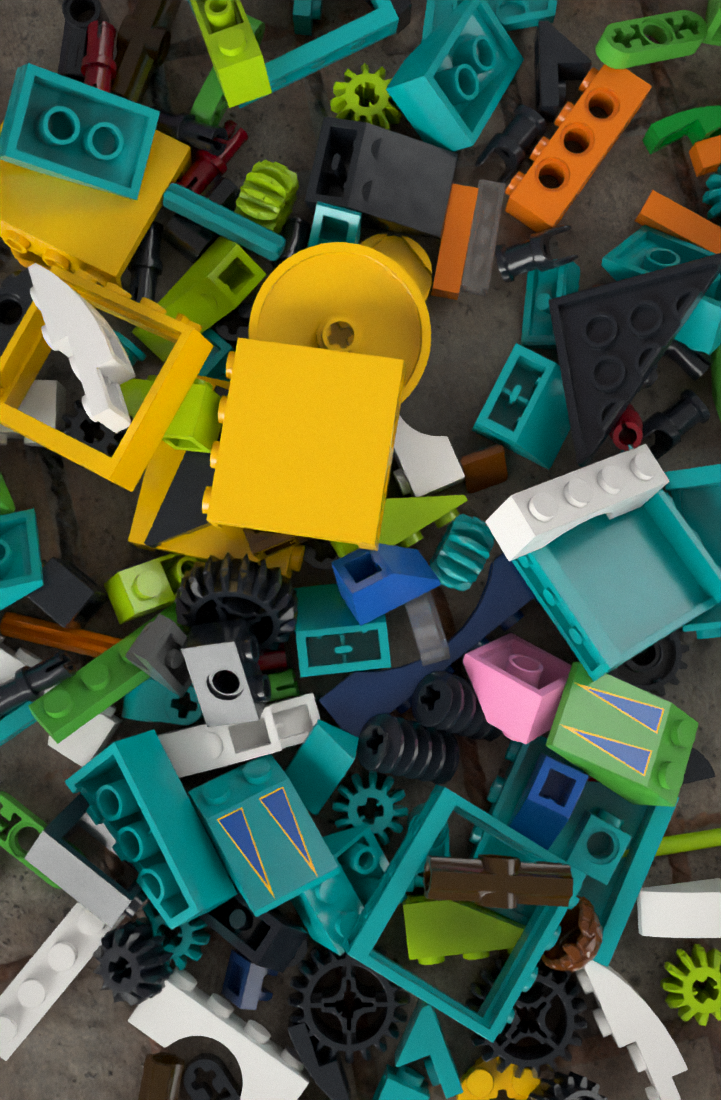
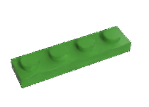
[28,603,187,744]

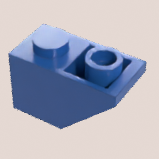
[331,543,440,626]
[507,752,589,851]

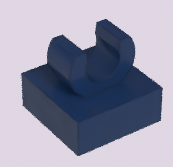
[221,949,278,1010]

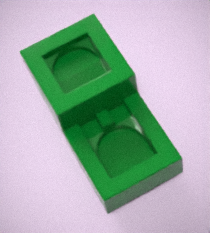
[642,105,721,155]

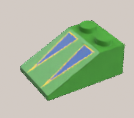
[546,662,699,807]

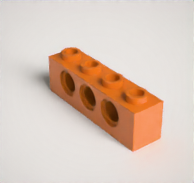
[505,64,652,233]

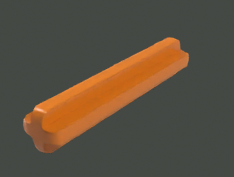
[0,612,122,658]

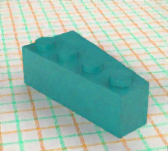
[64,729,237,930]

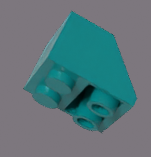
[471,343,571,470]
[293,584,391,677]
[290,824,407,955]

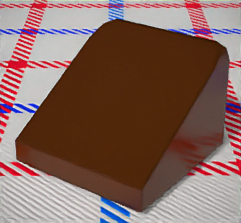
[459,444,508,494]

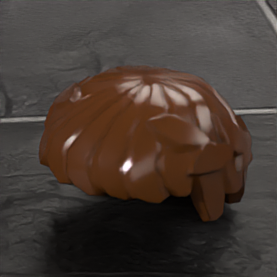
[541,896,603,972]

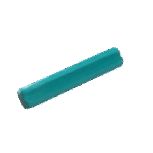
[163,183,286,261]

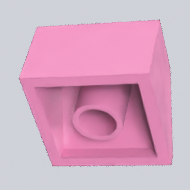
[463,633,572,744]

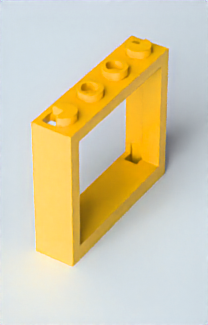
[0,265,214,492]

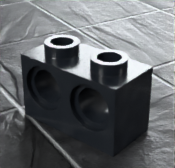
[26,557,109,629]

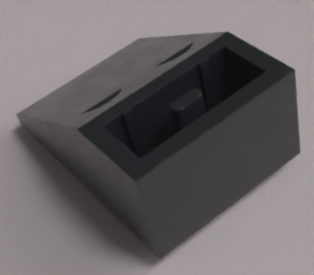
[305,117,459,239]

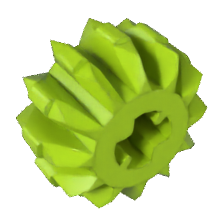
[330,62,401,130]
[235,159,299,234]
[660,944,721,1026]

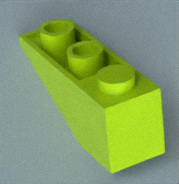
[190,0,272,108]
[132,236,267,362]
[120,375,222,453]
[329,495,468,558]
[104,553,207,625]
[402,894,526,965]

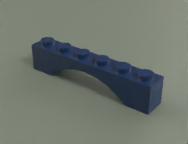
[319,552,540,737]

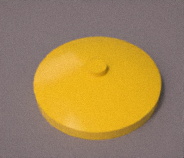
[248,242,431,403]

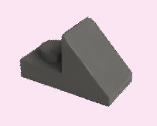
[126,614,192,698]

